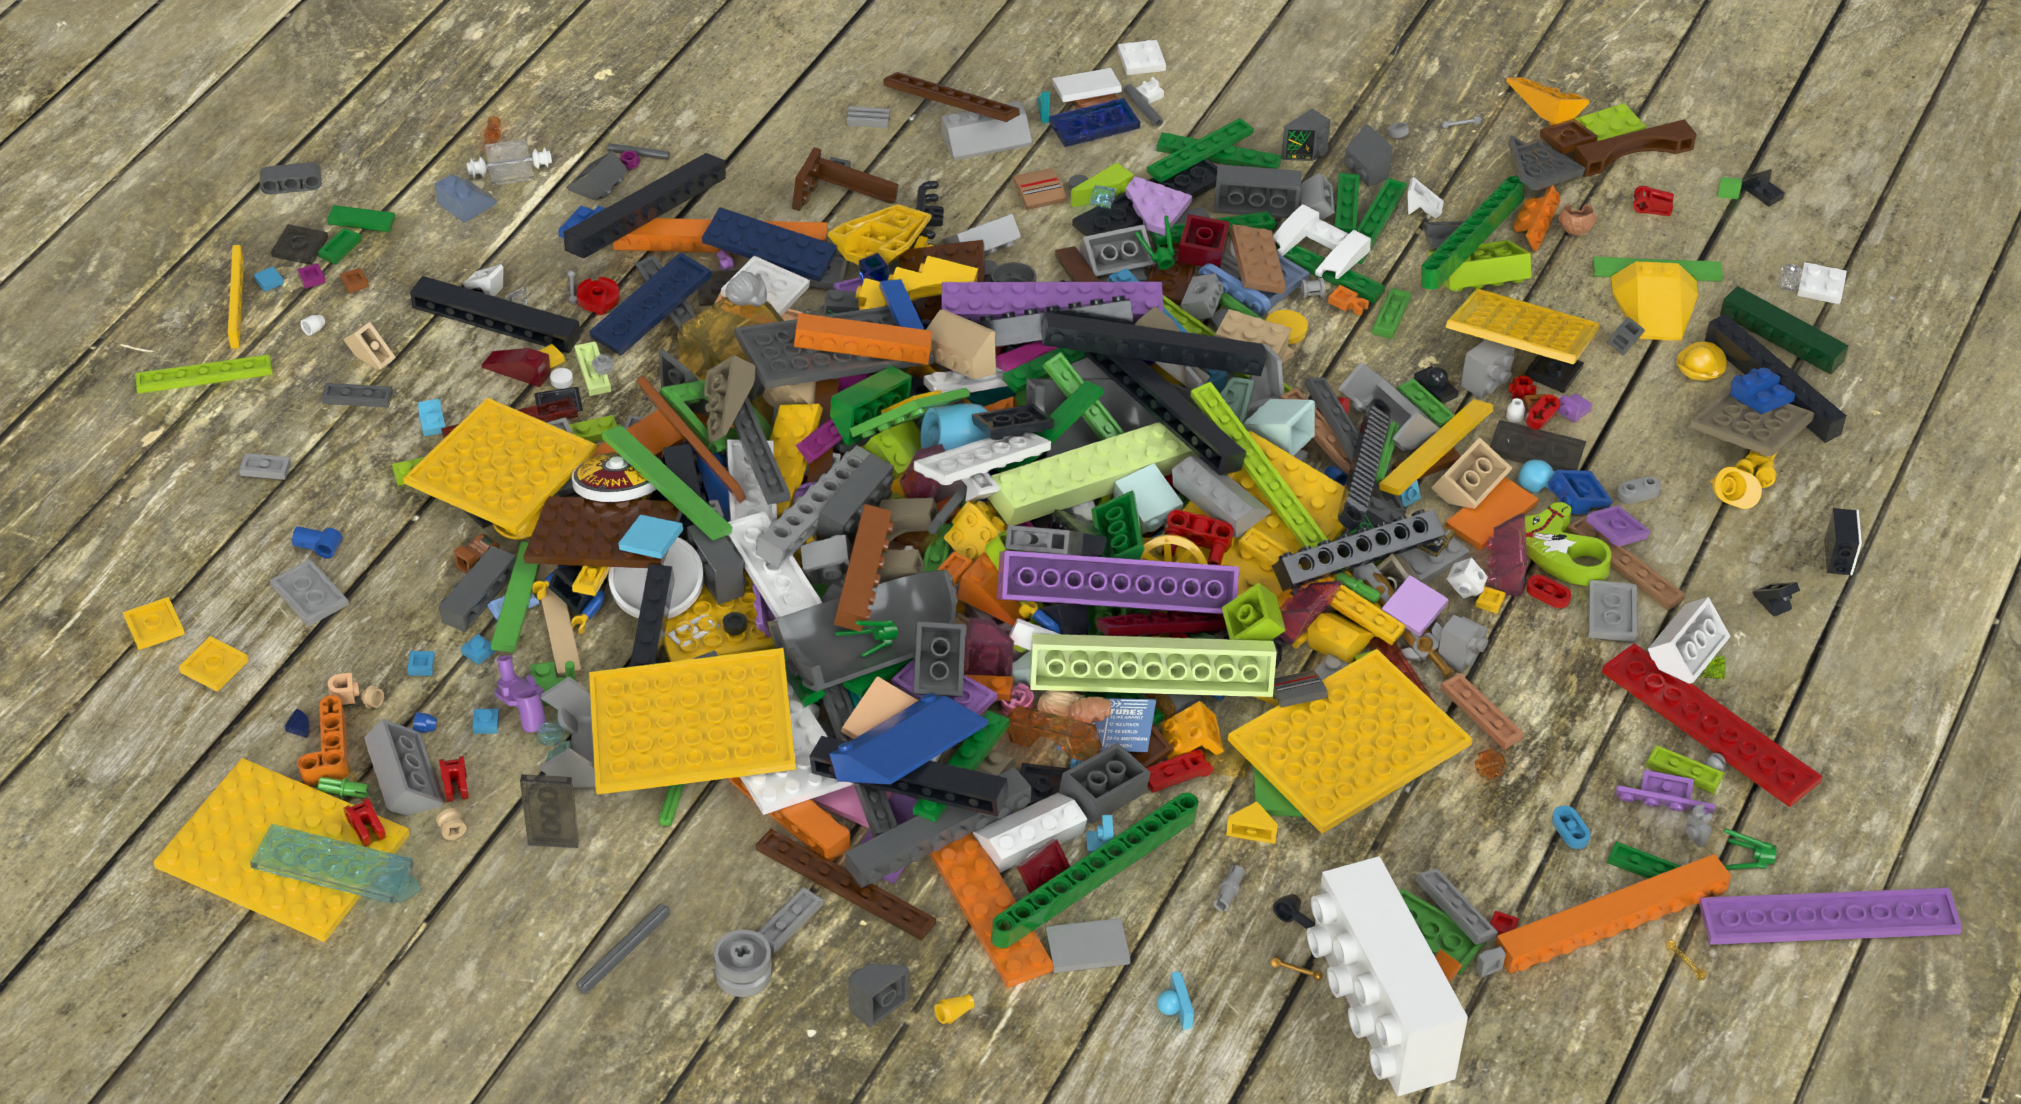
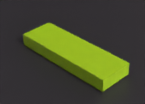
[1646,745,1725,794]

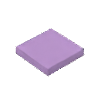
[1382,575,1448,636]

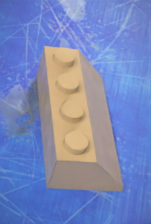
[926,309,996,380]

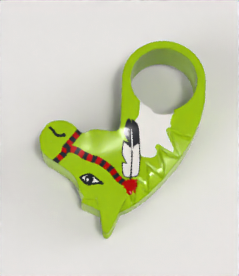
[1505,502,1611,586]

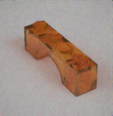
[1006,705,1102,761]

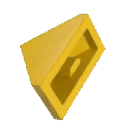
[1226,802,1278,844]

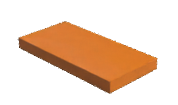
[591,410,684,458]
[1445,477,1539,551]

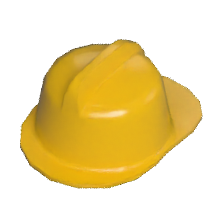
[1710,467,1762,509]

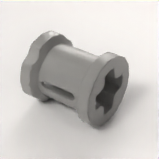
[1300,278,1325,299]

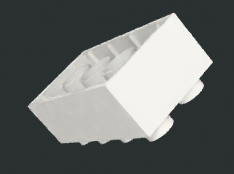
[1307,856,1468,1096]

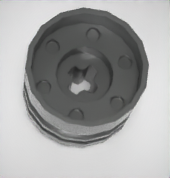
[991,262,1037,282]

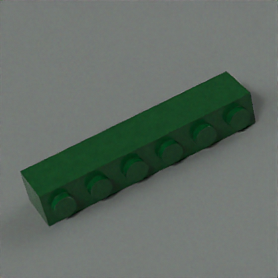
[1720,286,1849,375]

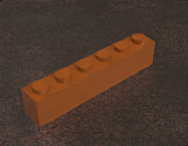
[833,504,894,632]

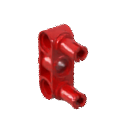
[1162,510,1234,566]

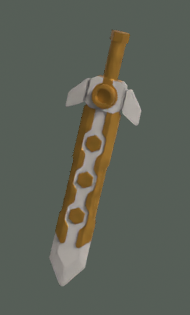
[1353,563,1455,679]

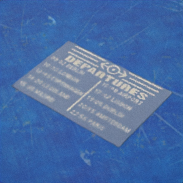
[1057,698,1156,752]

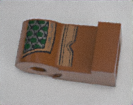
[454,534,500,574]

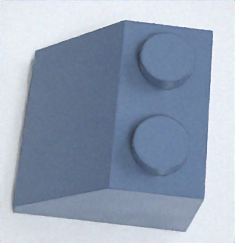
[435,174,497,223]

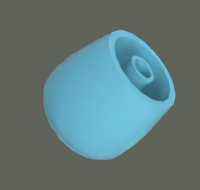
[920,404,989,458]

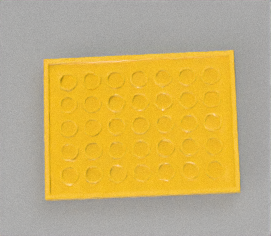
[1149,431,1345,602]
[589,648,796,795]
[1228,649,1472,834]
[153,758,410,942]

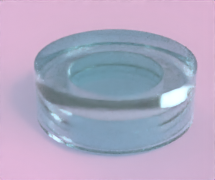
[537,722,562,746]

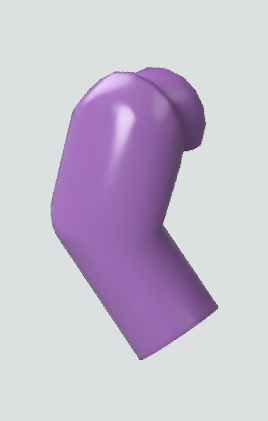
[717,250,734,271]

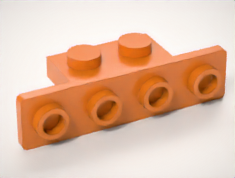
[1513,185,1561,251]

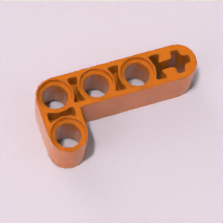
[297,695,349,786]

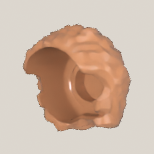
[1559,203,1598,236]
[1068,697,1111,732]

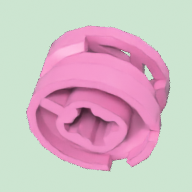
[1000,683,1034,721]

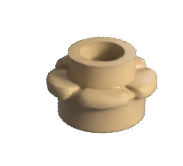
[362,685,384,709]

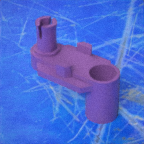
[494,655,547,732]

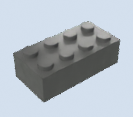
[1214,165,1302,218]
[817,453,894,544]

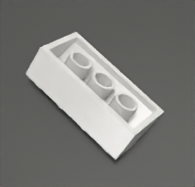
[1648,597,1731,684]
[973,793,1087,873]

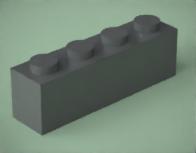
[439,546,516,632]

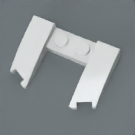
[1273,204,1371,279]

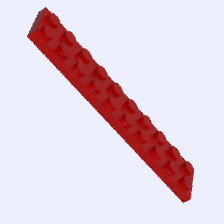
[1602,643,1823,807]

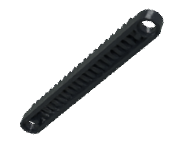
[1338,398,1391,530]

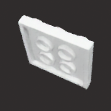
[721,256,810,320]

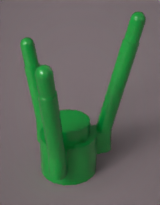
[1135,215,1175,270]
[835,620,898,658]
[1724,828,1777,870]

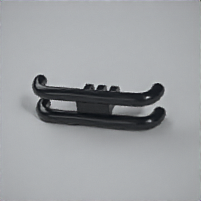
[915,181,944,246]

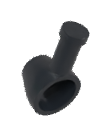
[1273,894,1315,929]

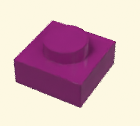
[297,263,326,289]

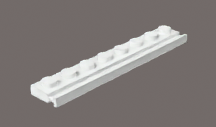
[924,367,1008,393]

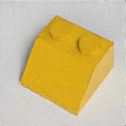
[1307,613,1375,664]

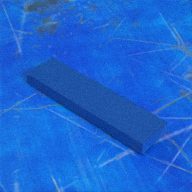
[879,279,924,330]

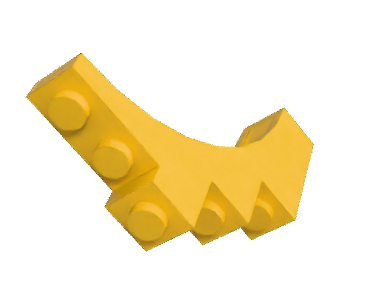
[855,256,978,310]

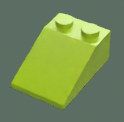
[863,421,924,480]

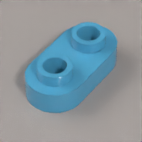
[1552,806,1591,849]

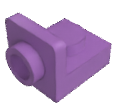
[1557,393,1592,423]

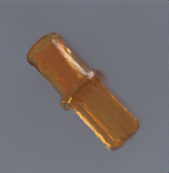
[484,116,501,151]

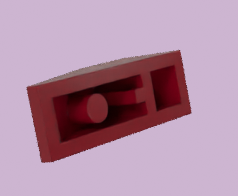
[482,348,551,387]

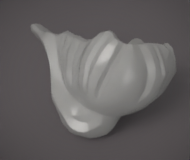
[725,271,767,307]

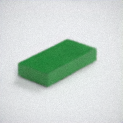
[318,228,362,264]

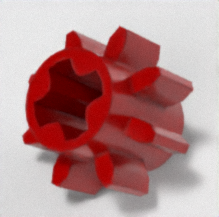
[1508,376,1537,401]

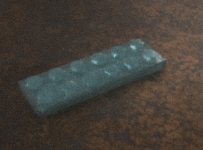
[250,824,413,904]

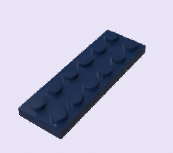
[702,207,837,282]
[589,252,712,356]

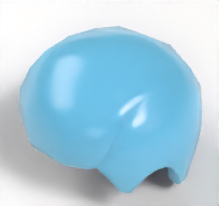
[1517,459,1554,493]

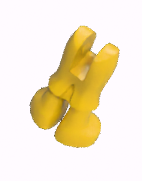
[1734,450,1778,488]

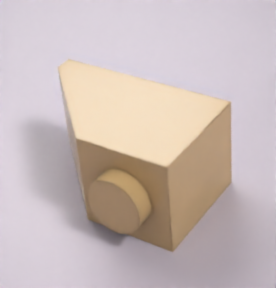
[343,322,396,370]

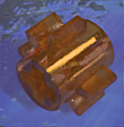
[1475,748,1506,780]

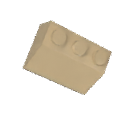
[1431,437,1512,509]

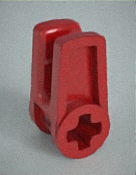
[1633,186,1674,216]
[439,756,469,802]
[343,797,386,847]

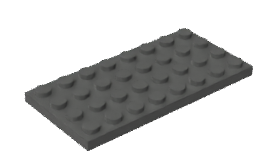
[734,306,934,389]

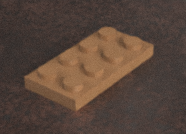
[1229,224,1286,294]

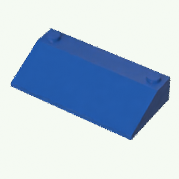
[830,693,988,784]

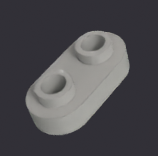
[1617,476,1661,504]

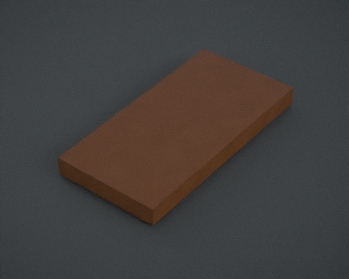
[1147,242,1196,305]

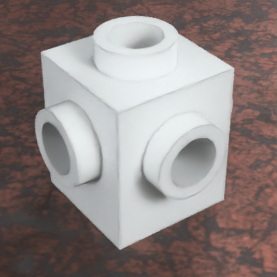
[1447,557,1488,599]

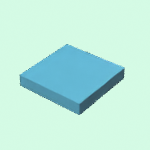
[618,515,683,559]

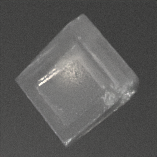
[504,286,528,305]

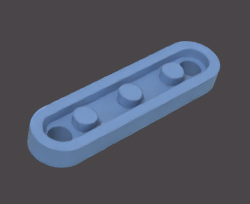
[1199,263,1271,316]

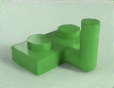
[530,661,576,706]

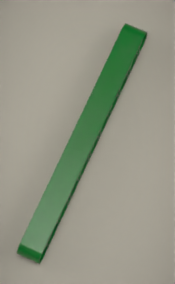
[1421,176,1525,290]
[991,792,1199,948]

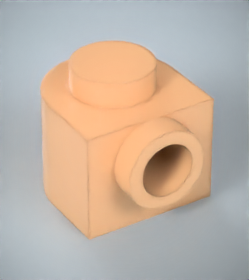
[328,673,360,705]

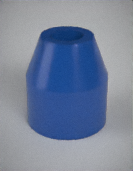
[1324,466,1348,486]
[413,712,437,733]

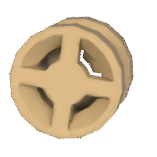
[436,808,467,840]

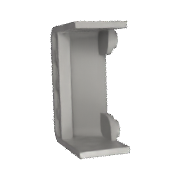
[1185,344,1284,419]
[1338,362,1440,452]
[540,677,595,788]

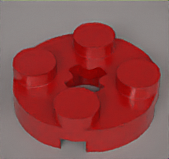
[577,277,620,315]

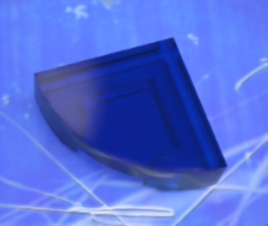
[285,709,310,738]

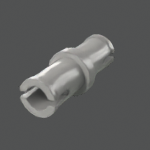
[1214,865,1245,911]

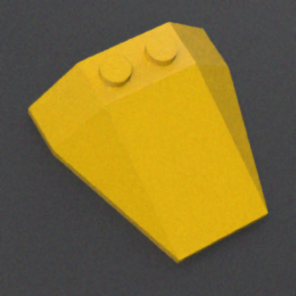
[828,204,931,271]
[1611,261,1698,341]

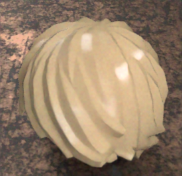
[1037,690,1085,731]

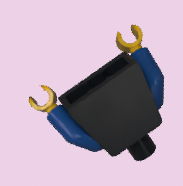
[532,565,607,634]
[1019,602,1090,635]

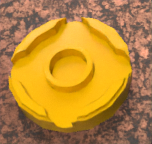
[1266,309,1308,344]

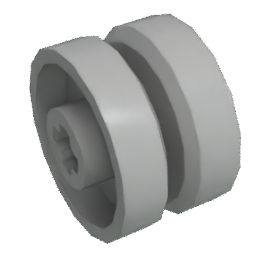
[714,930,772,997]

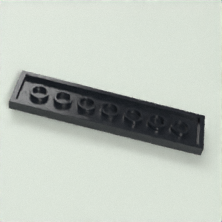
[1072,159,1217,236]

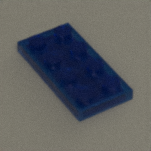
[1049,98,1141,147]

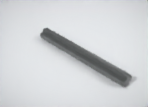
[576,904,670,994]

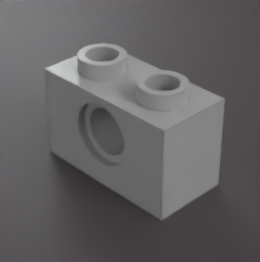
[1181,273,1224,320]

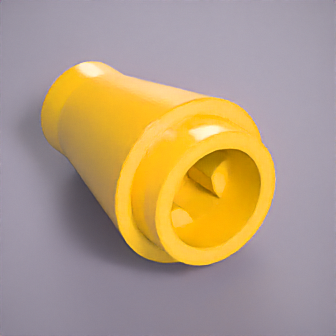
[934,994,975,1024]

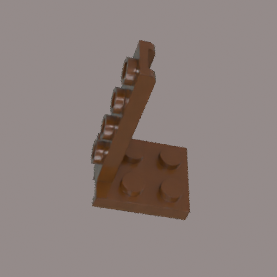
[792,147,899,211]

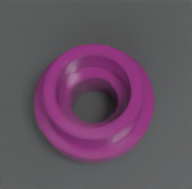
[619,151,640,170]

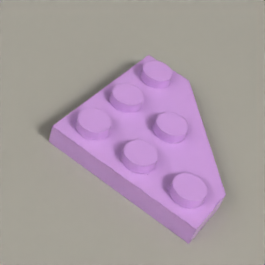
[1126,176,1192,236]

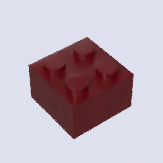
[1178,214,1230,268]

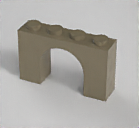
[877,498,939,583]

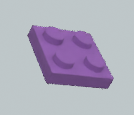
[1586,505,1650,547]

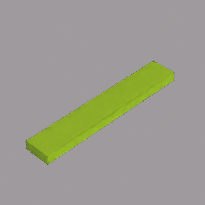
[135,354,273,394]

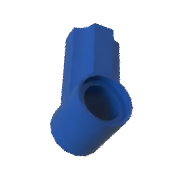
[292,526,343,559]

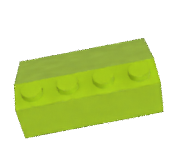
[1428,240,1532,292]

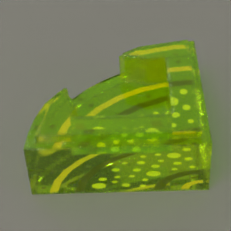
[1700,656,1726,680]

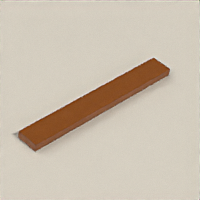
[636,376,746,503]

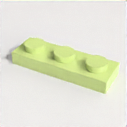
[574,341,611,396]

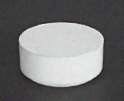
[550,368,573,389]

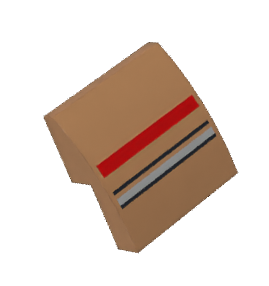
[1012,168,1067,210]

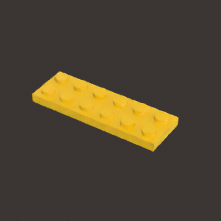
[769,404,823,520]

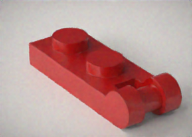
[1146,749,1214,793]

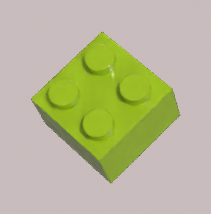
[1222,583,1286,641]

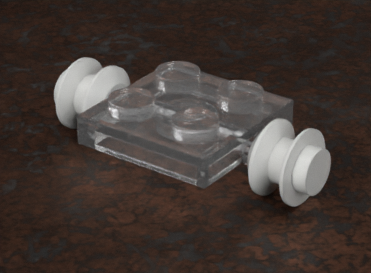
[467,139,552,186]

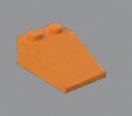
[957,552,1027,626]

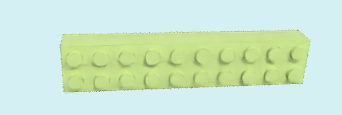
[987,422,1199,526]
[1029,634,1277,697]

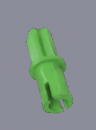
[1335,572,1381,603]
[318,777,369,799]

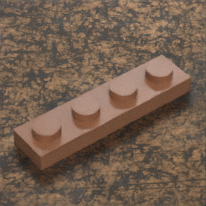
[1441,673,1524,750]

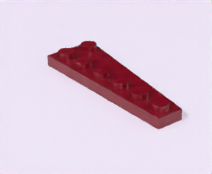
[1096,610,1226,637]

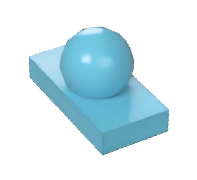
[1157,971,1194,1030]

